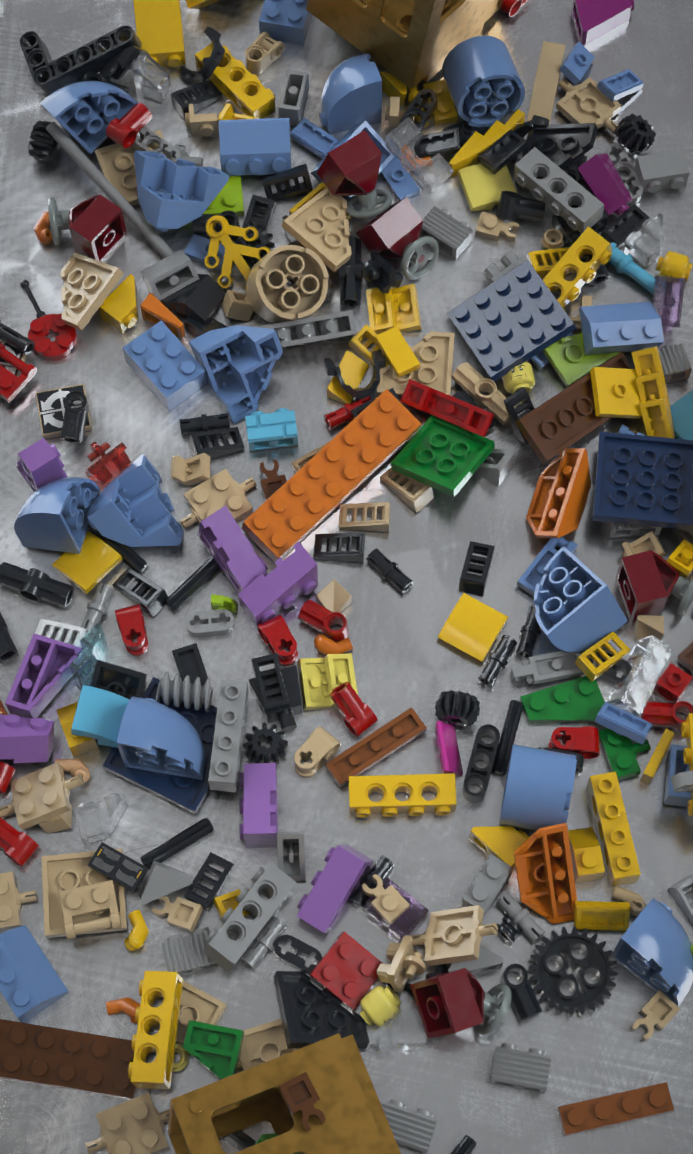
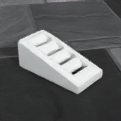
[35,619,89,649]

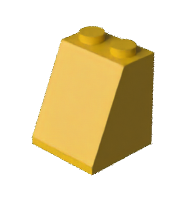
[133,0,186,69]

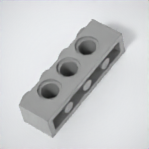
[514,147,604,233]
[258,310,357,349]
[208,680,249,792]
[203,863,297,972]

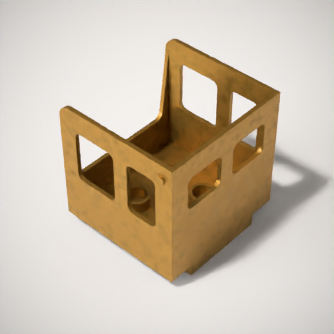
[306,0,503,89]
[168,1033,401,1154]

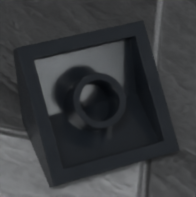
[163,274,227,324]
[91,660,148,700]

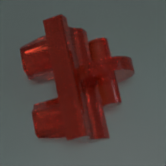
[85,441,131,486]

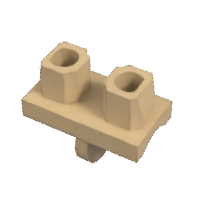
[377,936,426,993]

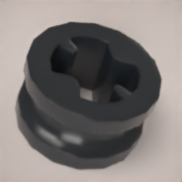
[497,917,522,944]

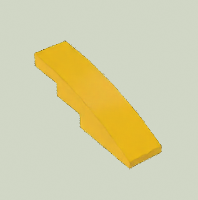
[448,109,526,178]
[632,346,675,439]

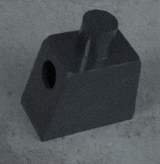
[249,665,303,732]

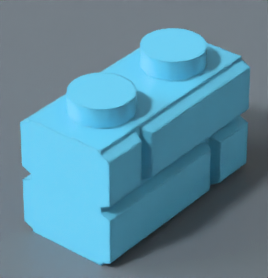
[245,408,298,451]

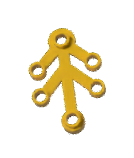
[204,215,271,292]

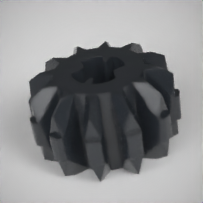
[615,113,656,155]
[28,120,58,161]
[234,223,275,265]
[435,690,480,727]
[243,722,288,765]

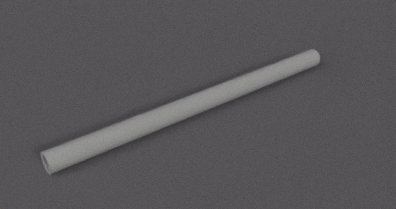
[46,122,174,258]

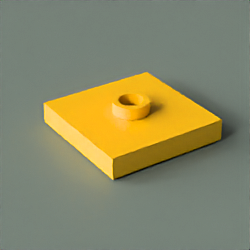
[590,367,642,419]

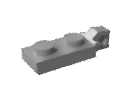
[510,651,584,684]

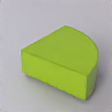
[211,594,238,613]

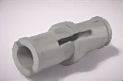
[80,583,114,636]
[496,892,545,944]
[241,916,287,970]

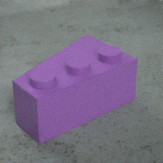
[16,438,68,492]
[197,505,268,593]
[238,542,318,626]
[5,633,86,719]
[0,714,54,763]
[239,763,278,848]
[297,844,374,933]

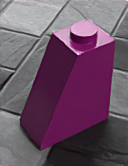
[572,0,634,45]
[577,153,633,216]

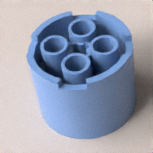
[442,36,525,127]
[499,744,577,831]

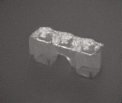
[385,117,454,194]
[607,635,673,716]

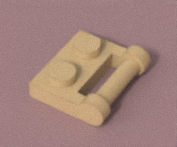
[59,880,122,940]

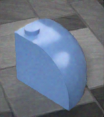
[319,53,382,134]
[40,81,139,154]
[14,477,100,554]
[533,546,628,652]
[116,697,206,780]
[611,898,693,1007]

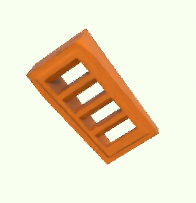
[140,293,185,339]

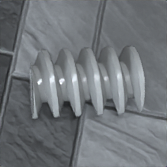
[156,671,213,713]

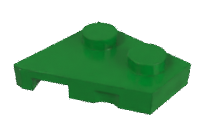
[183,1020,244,1079]

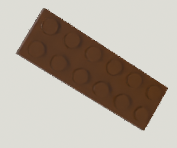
[515,352,633,464]
[0,1019,137,1099]

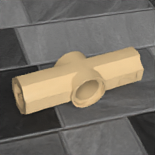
[452,362,516,425]

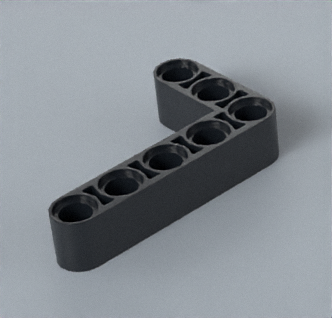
[20,25,142,96]

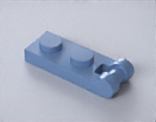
[517,536,578,596]

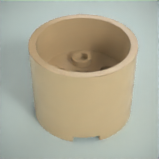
[246,245,329,324]

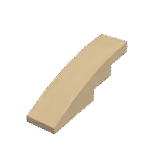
[527,41,566,125]

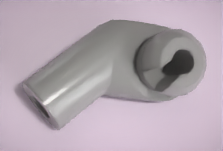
[173,144,203,167]

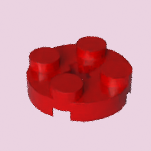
[28,314,77,361]

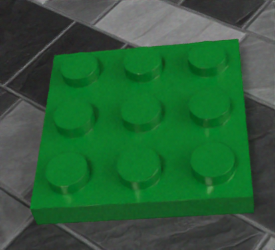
[391,415,495,497]

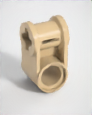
[245,31,285,76]
[294,726,341,778]

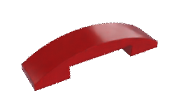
[401,379,494,437]

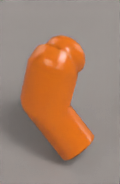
[34,211,53,244]
[314,634,353,655]
[106,997,140,1024]

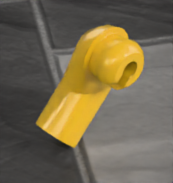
[124,910,149,951]

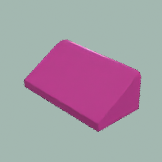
[435,721,463,777]

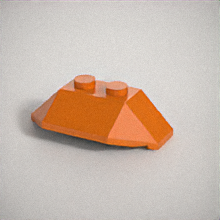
[526,448,591,538]
[513,823,577,924]

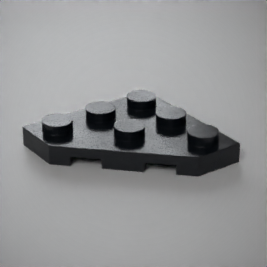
[515,123,598,189]
[273,971,370,1049]

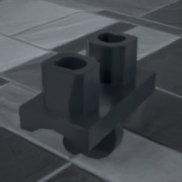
[361,251,403,294]

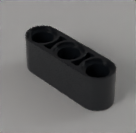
[462,724,500,804]

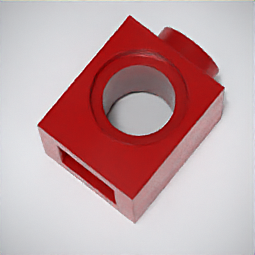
[653,663,693,704]

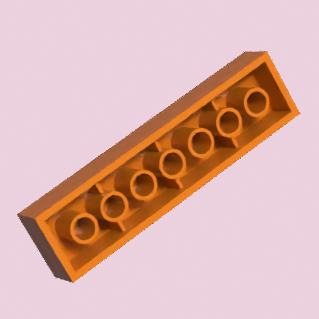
[241,389,421,562]

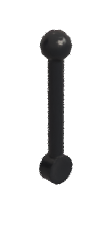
[20,280,46,319]

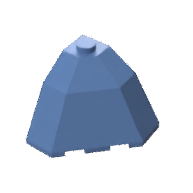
[134,151,229,232]
[189,325,283,424]
[87,454,184,547]

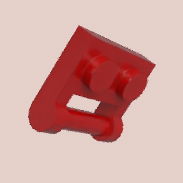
[0,343,37,403]

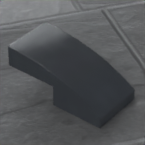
[99,45,149,84]

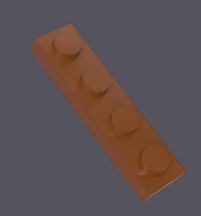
[325,707,427,788]
[557,1082,674,1136]

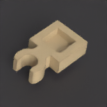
[475,211,519,242]
[362,874,410,925]
[152,896,204,933]
[631,990,680,1042]

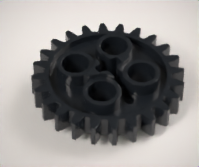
[528,926,618,1018]

